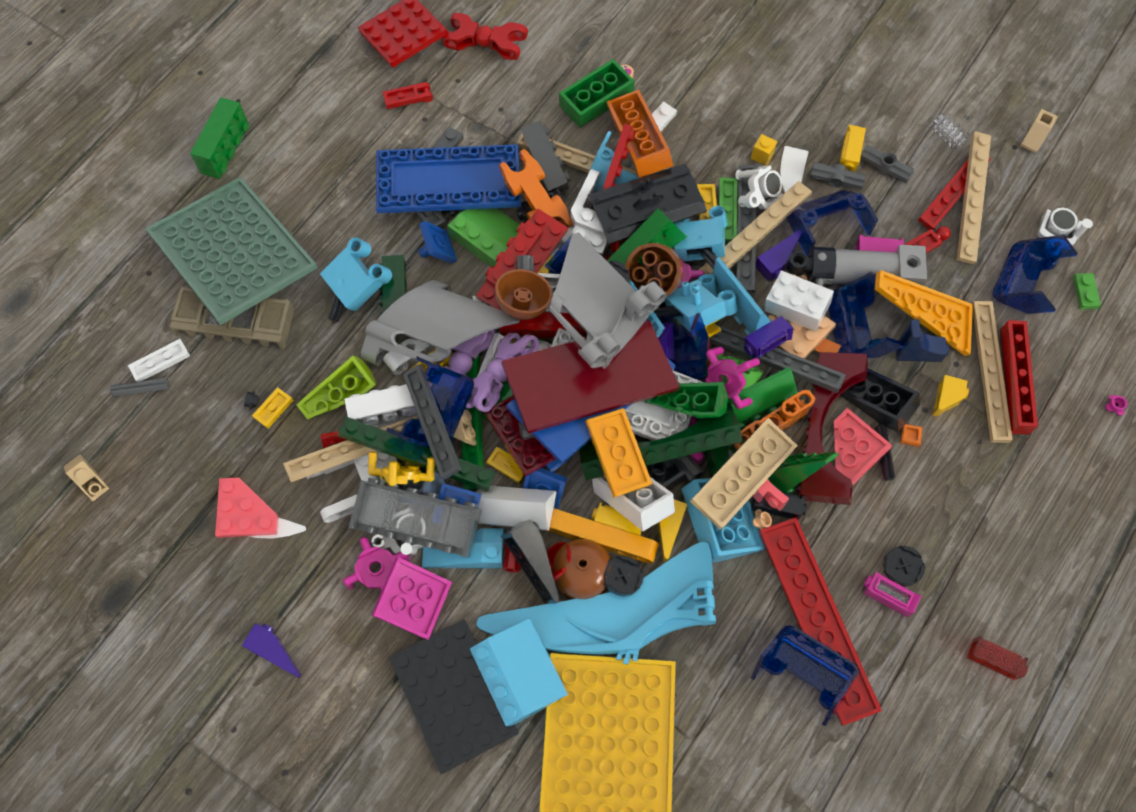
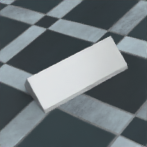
[476,486,557,531]

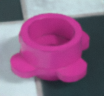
[1105,395,1128,416]

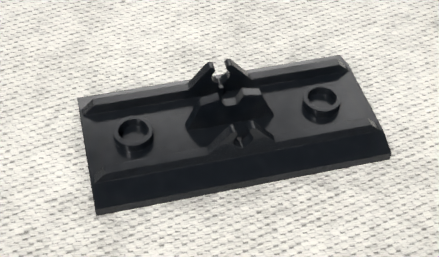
[587,164,707,245]

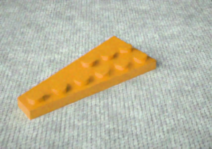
[875,270,973,357]

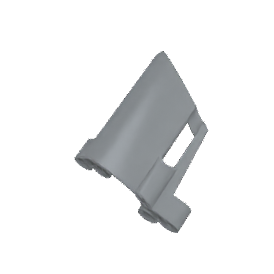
[549,232,667,368]
[361,280,520,366]

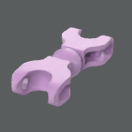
[429,329,495,408]
[458,333,540,412]

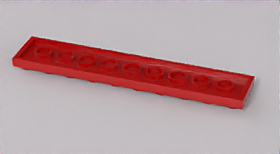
[759,517,882,726]

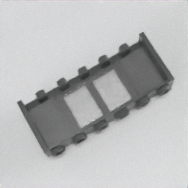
[349,478,482,557]

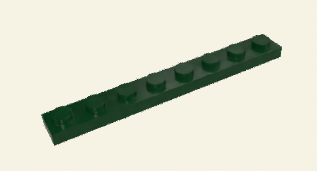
[338,417,496,492]

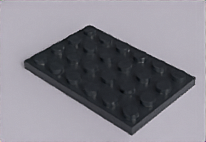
[389,619,519,774]

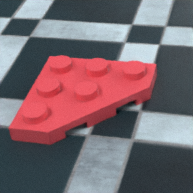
[834,408,892,485]
[215,478,278,538]

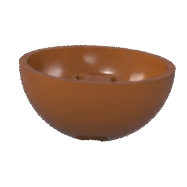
[495,269,553,320]

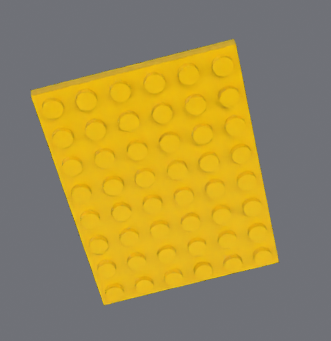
[539,653,676,812]

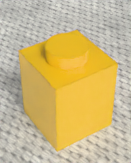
[750,134,777,166]

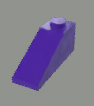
[756,230,802,282]
[241,623,301,678]

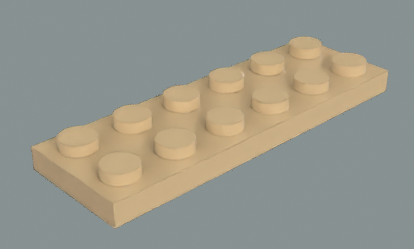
[690,418,798,530]

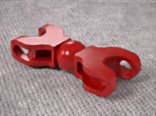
[442,13,528,60]

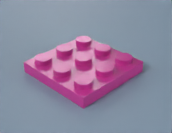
[371,557,452,640]

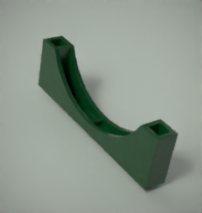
[579,402,743,480]

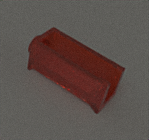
[967,636,1028,680]

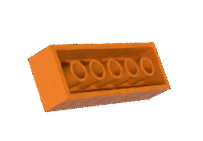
[607,90,673,178]

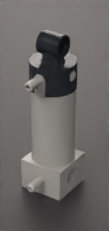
[786,245,927,286]

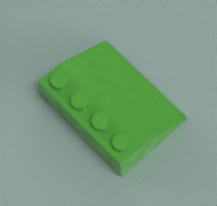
[447,208,520,268]

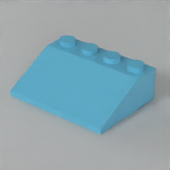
[712,257,771,335]
[681,478,765,563]
[470,618,568,727]

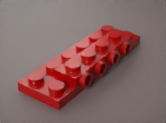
[476,209,569,310]

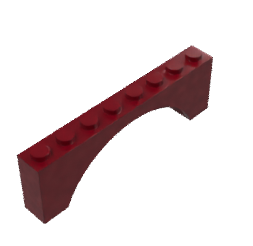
[798,352,868,505]

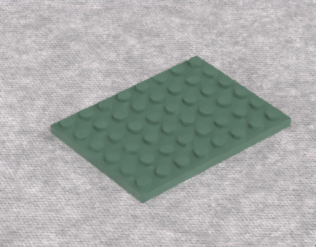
[145,177,317,325]

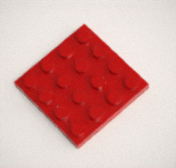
[357,0,448,68]

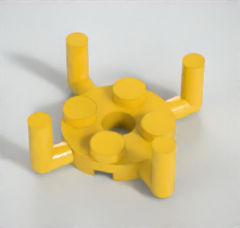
[368,451,435,486]

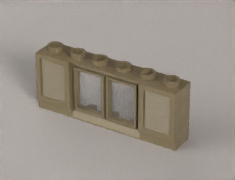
[169,287,294,350]

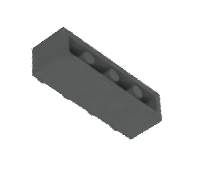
[521,121,570,193]

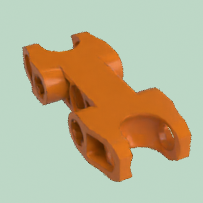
[499,149,573,228]
[733,390,816,450]

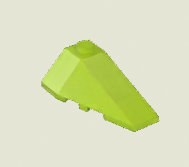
[296,356,376,420]

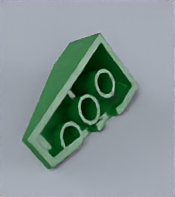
[643,382,729,418]
[768,452,838,493]

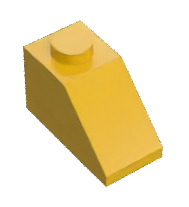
[932,375,969,416]

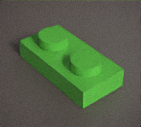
[1072,273,1101,309]

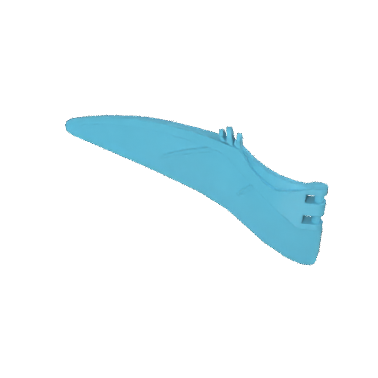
[476,542,716,665]

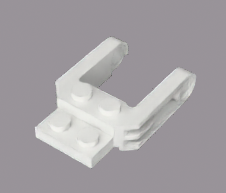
[568,169,608,256]
[307,451,398,523]

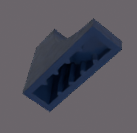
[895,320,949,362]

